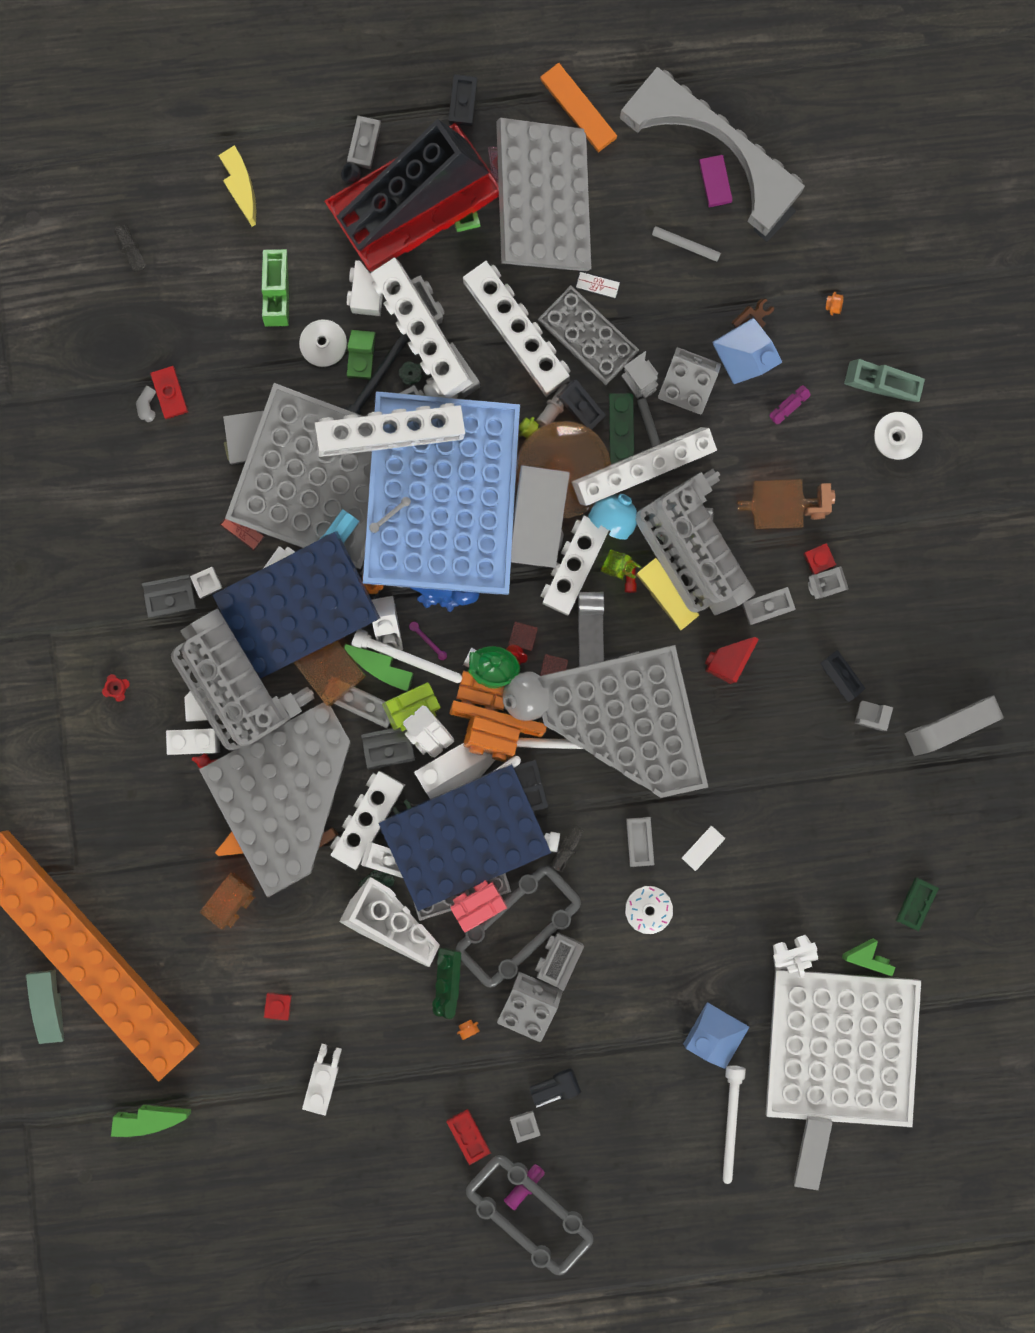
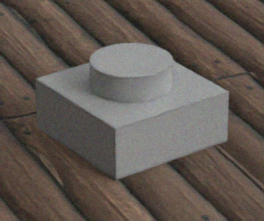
[510,1110,540,1143]

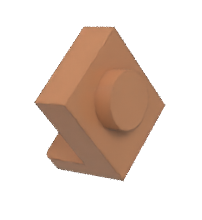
[804,483,835,520]

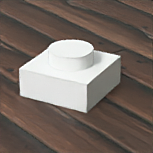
[190,567,223,599]

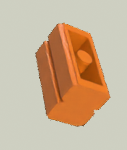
[456,671,505,712]
[463,716,520,761]

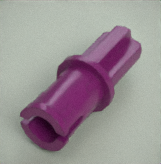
[504,1164,545,1210]

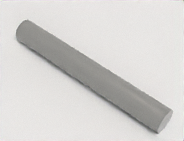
[652,226,721,262]

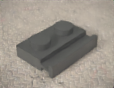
[142,574,197,618]
[361,728,415,770]

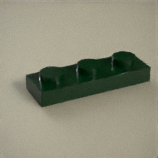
[609,393,634,465]

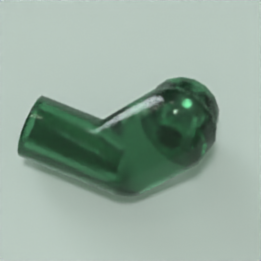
[358,870,395,888]

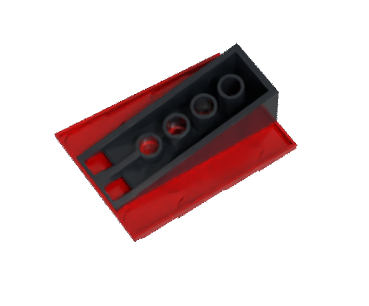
[324,119,499,272]

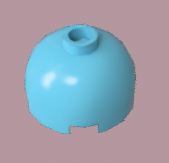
[589,494,637,539]

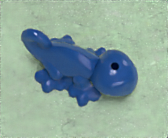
[409,587,479,612]

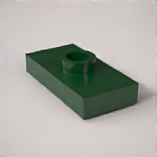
[895,877,939,932]

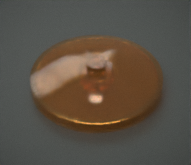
[516,421,611,518]

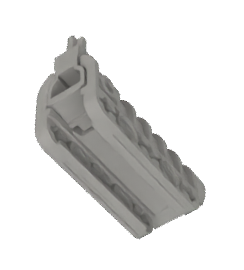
[636,469,756,615]
[171,609,314,750]

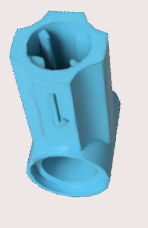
[320,509,360,544]

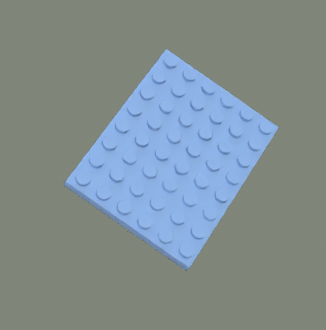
[363,391,520,595]

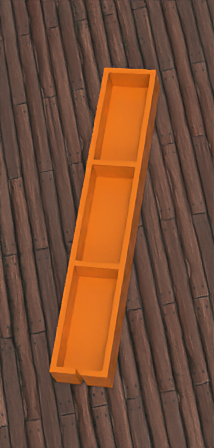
[0,830,200,1082]

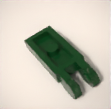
[432,948,461,1019]

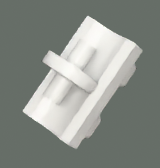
[773,935,818,978]

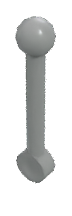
[369,497,411,533]

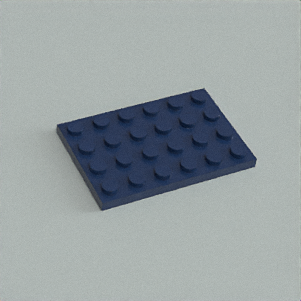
[213,531,381,679]
[378,763,551,911]

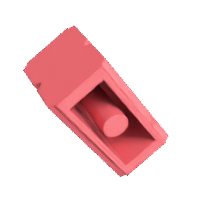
[450,880,507,932]

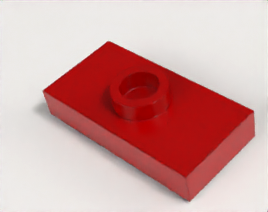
[150,366,188,419]
[447,1109,491,1165]

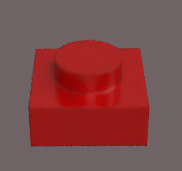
[804,543,836,575]
[264,992,292,1021]

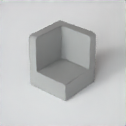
[855,701,893,731]

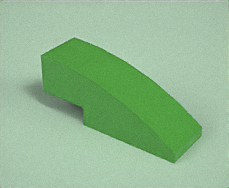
[262,249,289,327]
[344,644,414,692]
[111,1104,191,1137]

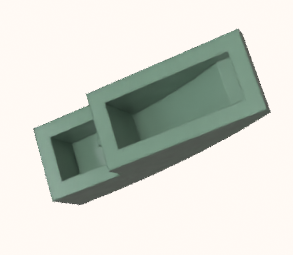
[844,359,925,402]
[26,970,64,1044]

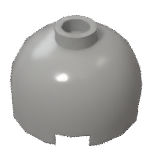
[503,672,550,721]

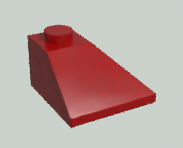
[704,637,759,684]

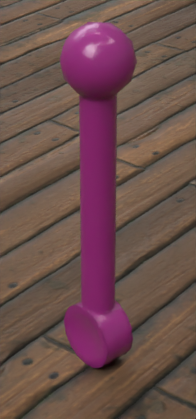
[409,622,447,660]

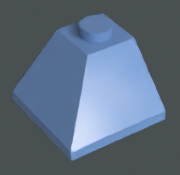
[712,318,782,384]
[683,1002,749,1069]

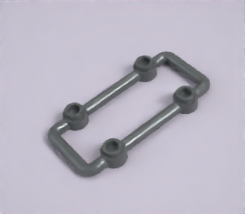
[455,865,581,988]
[466,1155,594,1275]

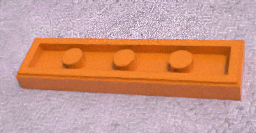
[540,63,617,153]
[449,701,546,738]

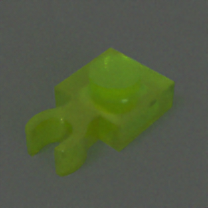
[601,549,641,579]

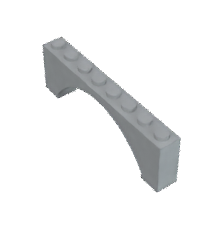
[620,67,805,236]

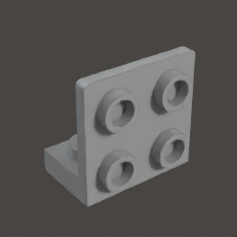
[658,347,721,414]
[497,972,563,1042]

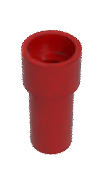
[625,565,637,593]

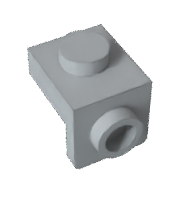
[808,567,849,599]

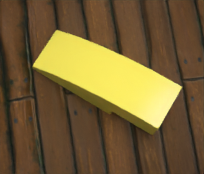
[219,145,256,227]
[636,558,699,631]

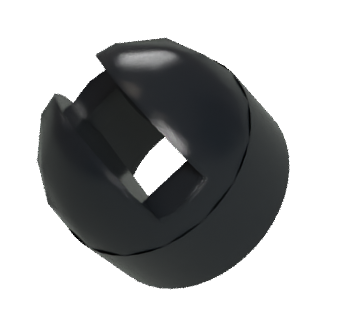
[341,162,362,183]

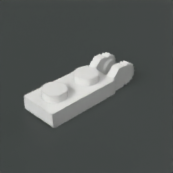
[302,1044,342,1115]

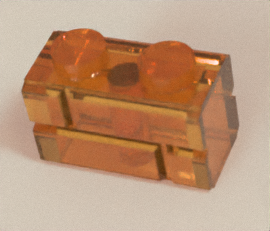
[200,872,255,930]

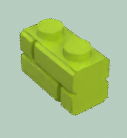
[382,682,440,732]

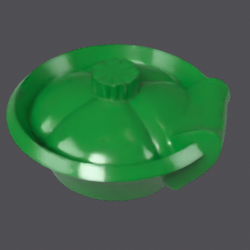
[468,646,520,688]

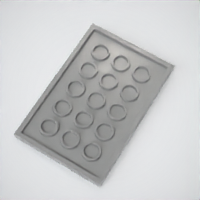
[496,118,591,271]

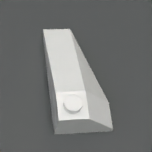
[414,743,495,799]
[339,877,440,967]

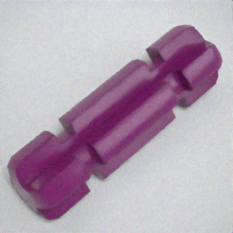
[769,385,811,425]

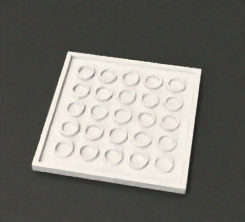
[766,969,921,1127]

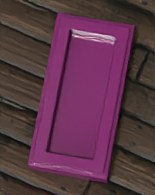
[699,155,733,207]

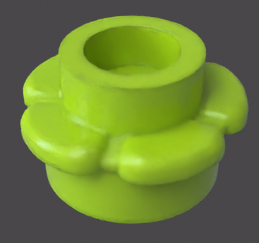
[518,417,539,439]

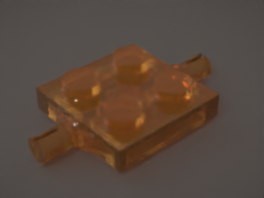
[737,479,819,529]

